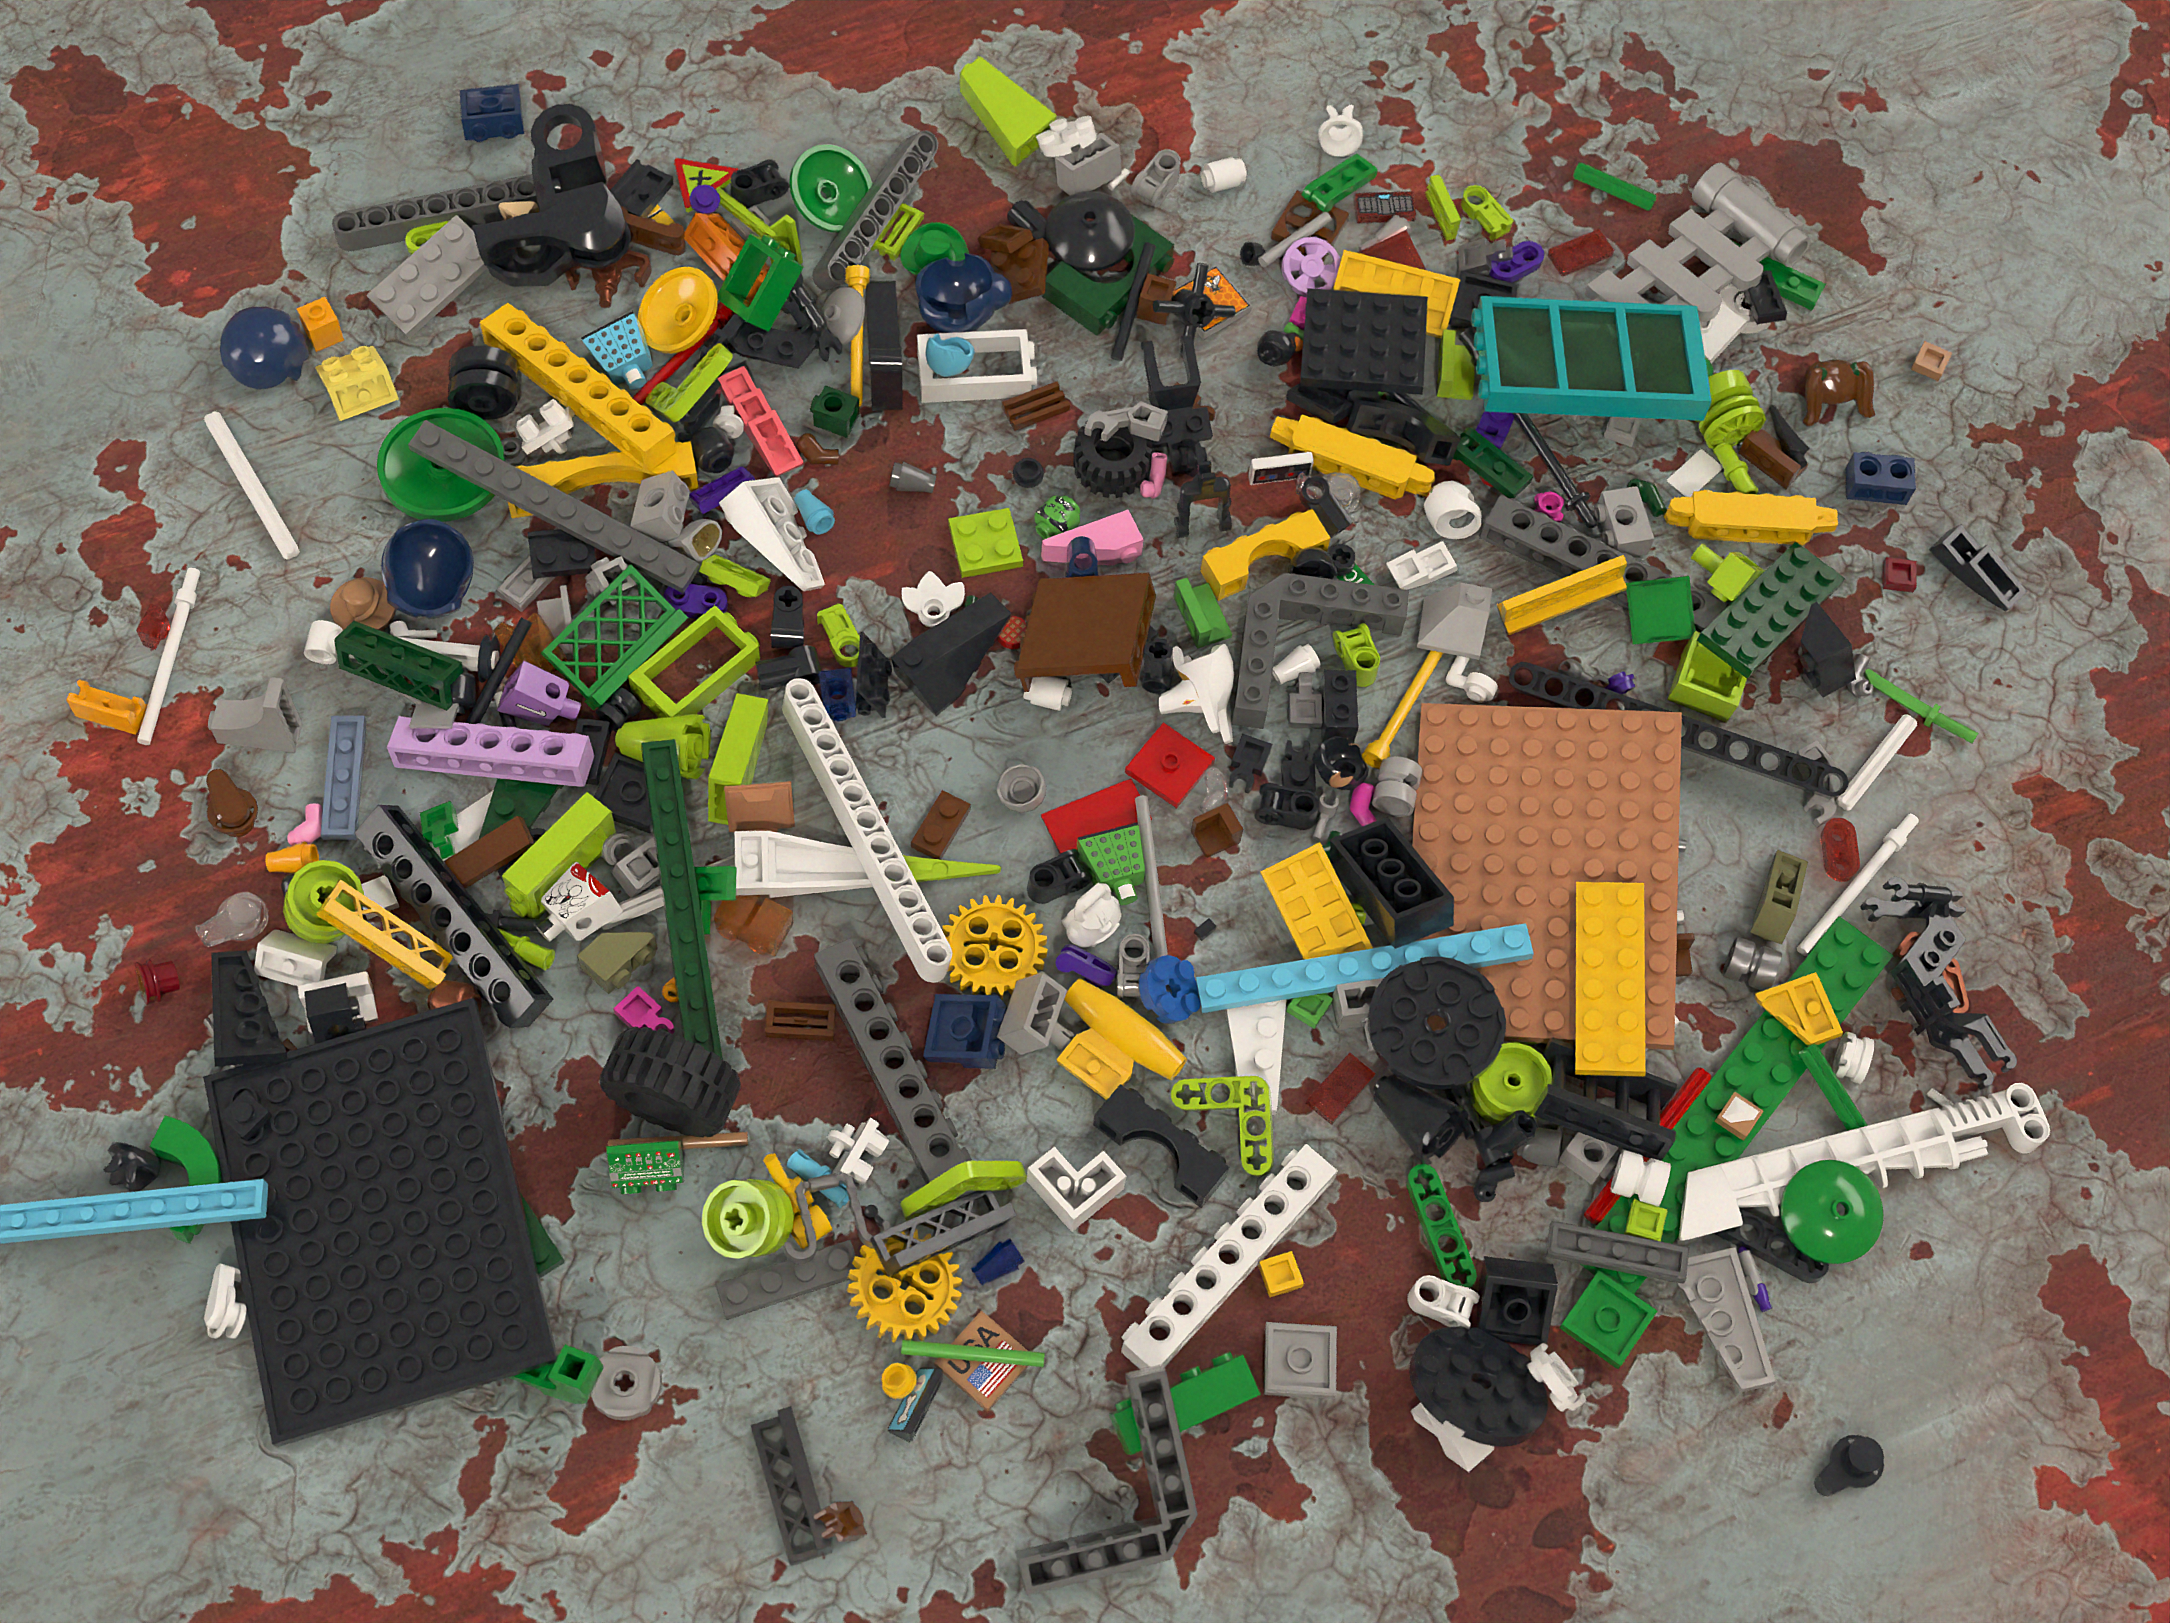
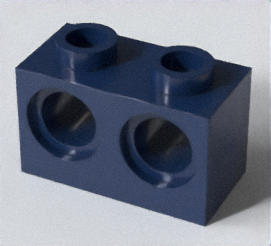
[1845,451,1916,505]

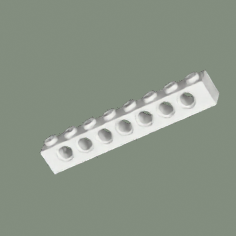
[1121,1144,1338,1370]

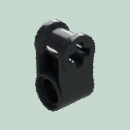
[730,159,789,209]
[771,586,804,649]
[1254,783,1319,830]
[1027,849,1093,904]

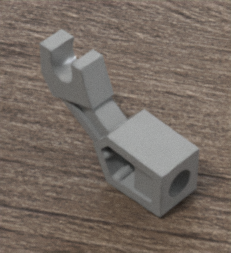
[1084,401,1168,442]
[1796,740,1837,828]

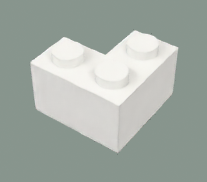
[1027,1147,1126,1232]

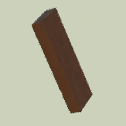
[444,816,534,889]

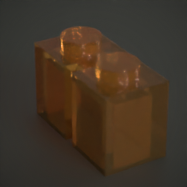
[714,895,794,956]

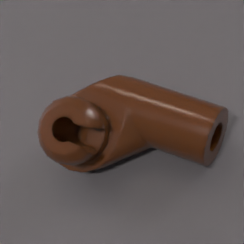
[797,433,839,465]

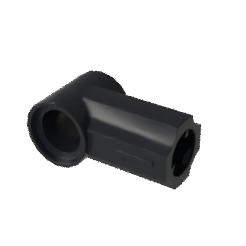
[1007,200,1050,252]
[1299,476,1353,538]
[1142,638,1175,695]
[755,645,823,690]
[1473,1110,1538,1168]

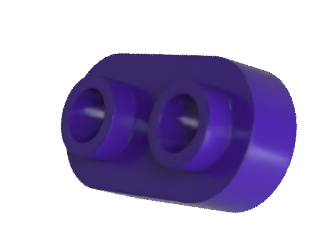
[1489,241,1544,283]
[663,584,728,619]

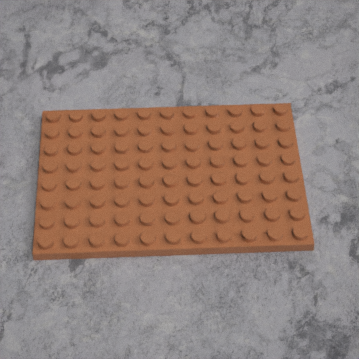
[1412,703,1682,1050]

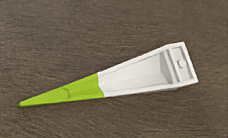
[735,831,1001,898]

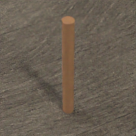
[608,1132,748,1149]

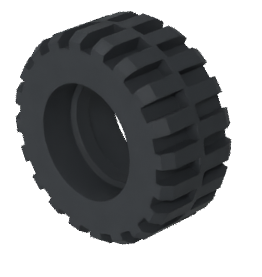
[599,1027,741,1138]

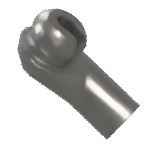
[1847,654,1873,699]

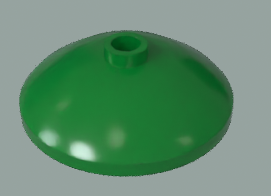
[789,144,872,233]
[1781,1160,1884,1264]

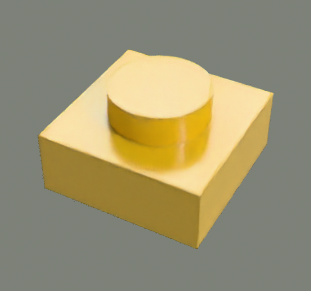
[1258,1251,1304,1297]

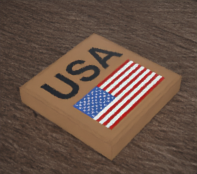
[934,1311,1028,1412]

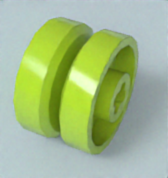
[283,860,364,944]
[1470,1042,1552,1125]
[702,1179,794,1259]

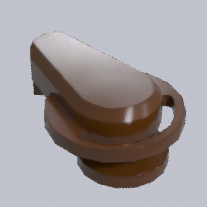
[206,769,258,837]

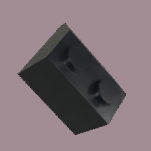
[1800,601,1856,698]
[1477,1256,1558,1345]

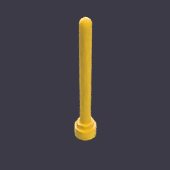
[845,265,870,407]
[1362,650,1443,769]

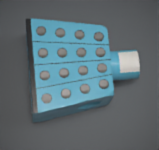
[581,311,653,390]

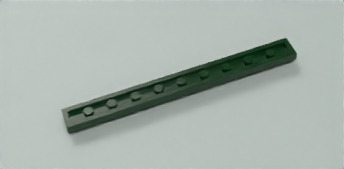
[641,739,723,1061]

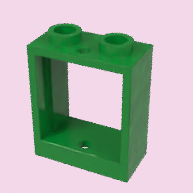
[717,233,804,331]

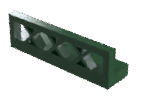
[334,621,463,710]

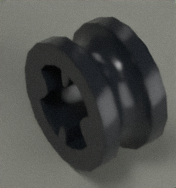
[1328,544,1355,576]

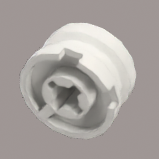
[1832,1032,1874,1084]

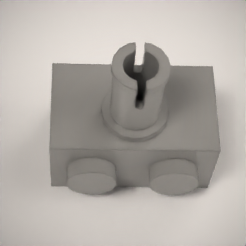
[1055,133,1122,195]
[997,972,1074,1055]
[1332,978,1384,1055]

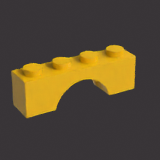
[1200,509,1331,601]

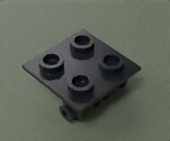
[855,632,892,718]

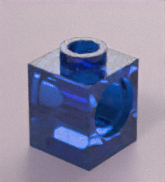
[819,668,856,722]

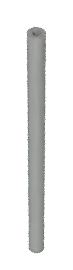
[1135,796,1172,994]

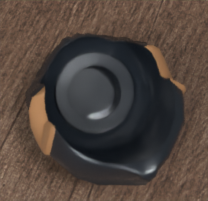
[1312,736,1369,790]

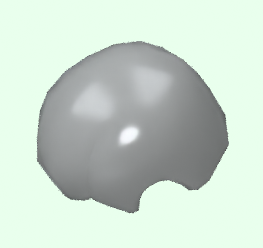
[997,764,1046,813]

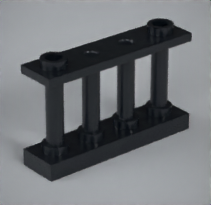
[1533,1037,1677,1161]

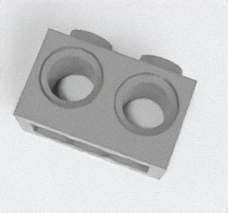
[611,837,660,898]
[1559,1099,1625,1185]

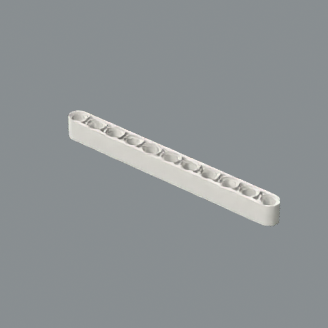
[782,678,952,983]

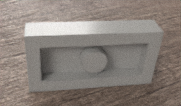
[537,585,573,663]

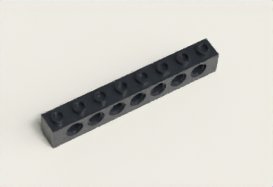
[355,805,554,1028]

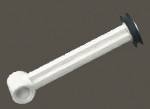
[304,620,500,683]

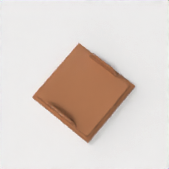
[724,781,795,832]

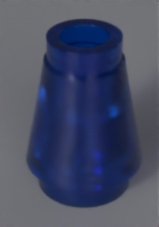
[970,1238,1025,1286]

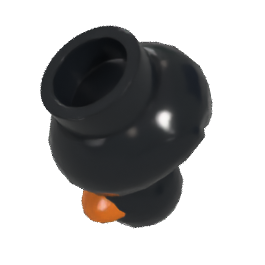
[1257,330,1303,367]

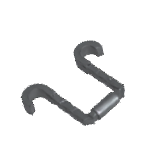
[785,1172,891,1264]

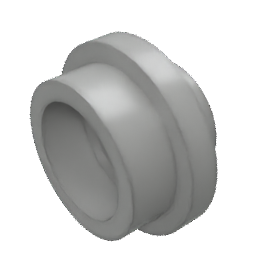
[602,833,635,866]

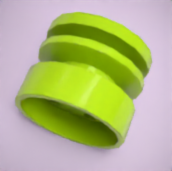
[1695,370,1766,449]

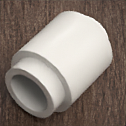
[1201,157,1247,193]
[1023,676,1073,711]

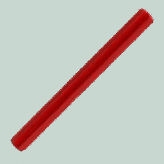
[1584,1067,1711,1225]

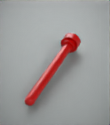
[632,302,737,406]

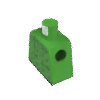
[1076,822,1145,905]

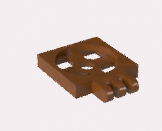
[1270,190,1350,263]

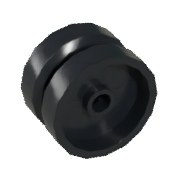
[447,346,518,420]

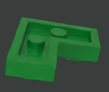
[694,866,737,935]

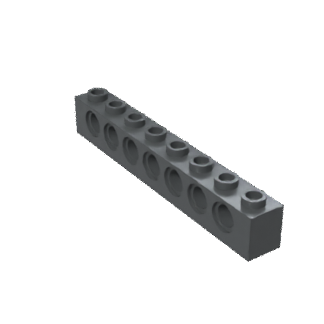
[1480,495,1727,640]
[814,938,972,1184]

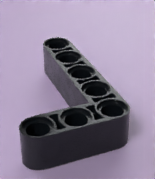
[865,281,903,411]

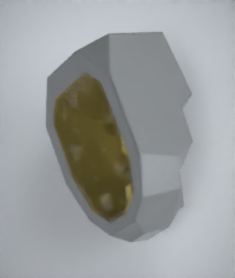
[668,519,722,564]

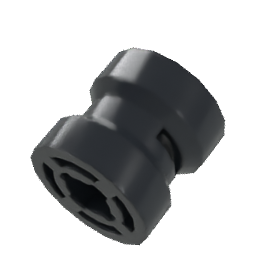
[596,687,642,732]

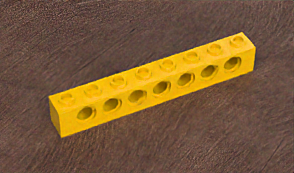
[480,303,677,472]

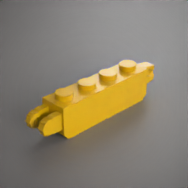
[1270,415,1435,499]
[1663,490,1838,545]

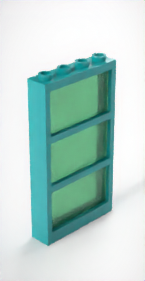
[1471,296,1712,421]

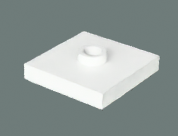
[1676,303,1747,363]

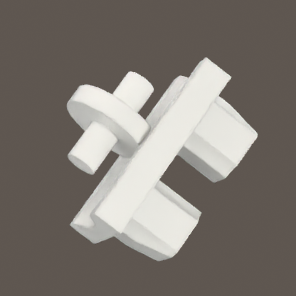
[516,399,575,454]
[827,1118,889,1185]

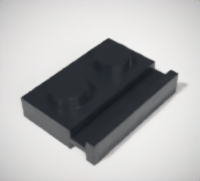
[610,159,674,218]
[527,529,596,579]

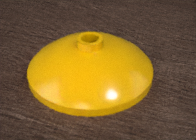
[638,267,718,354]

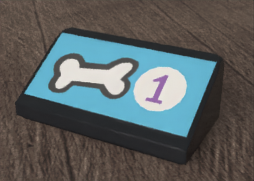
[888,1368,943,1443]

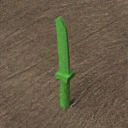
[1864,669,1978,744]

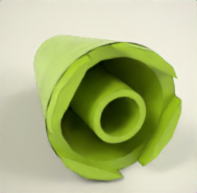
[615,714,711,779]

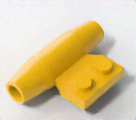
[1056,978,1187,1100]

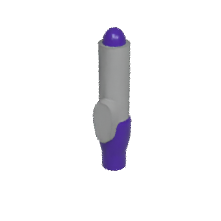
[1738,1246,1772,1312]

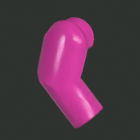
[1349,783,1377,826]

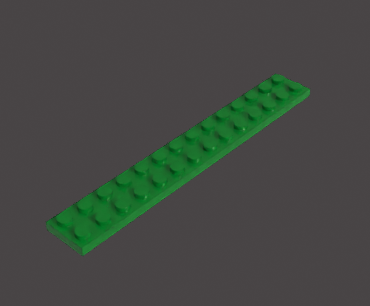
[1580,916,1893,1294]

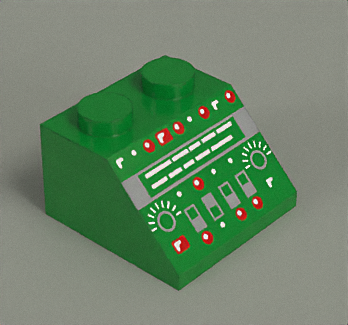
[606,1140,684,1194]

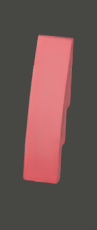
[717,366,804,477]

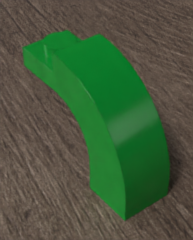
[149,1115,223,1244]
[508,1344,604,1404]

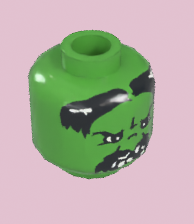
[1034,495,1080,539]

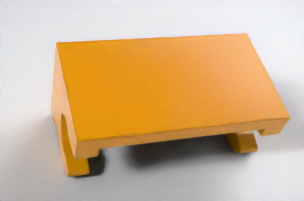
[66,680,148,735]

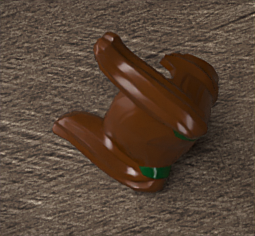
[1802,359,1875,427]

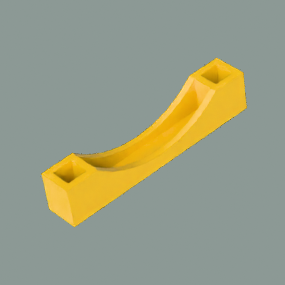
[508,441,699,518]

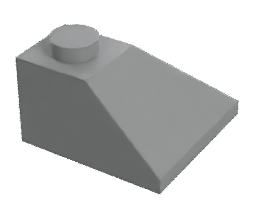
[1417,583,1492,660]

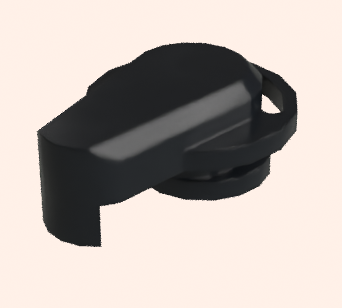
[1814,1435,1884,1496]

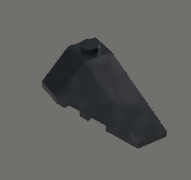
[891,592,1012,716]

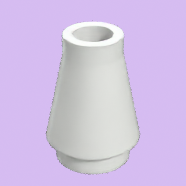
[1272,644,1321,685]

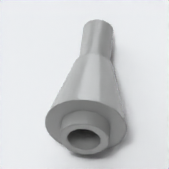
[1358,215,1412,255]

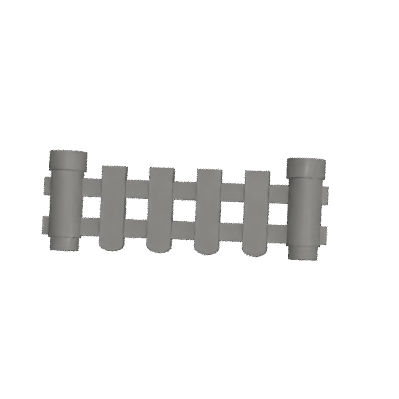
[1495,163,1811,424]

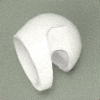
[1424,481,1482,539]

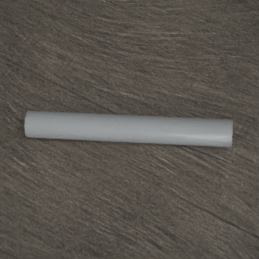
[1258,212,1332,268]

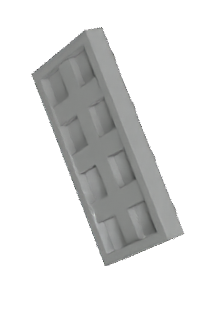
[366,215,488,339]

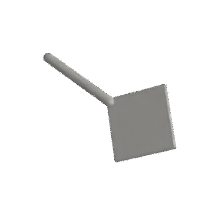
[397,691,459,729]

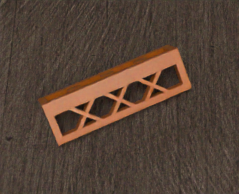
[684,213,770,302]

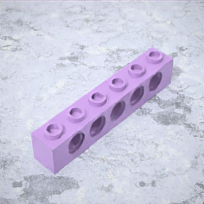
[387,716,594,787]

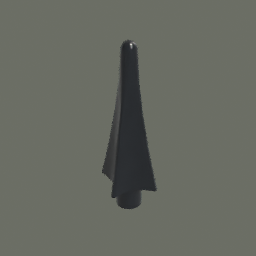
[1769,405,1810,469]

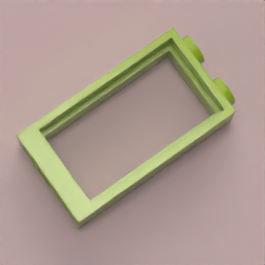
[628,605,760,718]
[502,792,616,919]

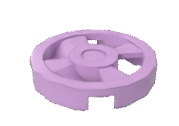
[1281,237,1341,297]

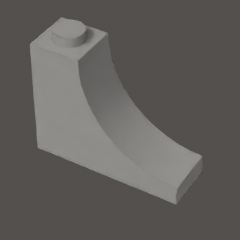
[208,677,303,753]

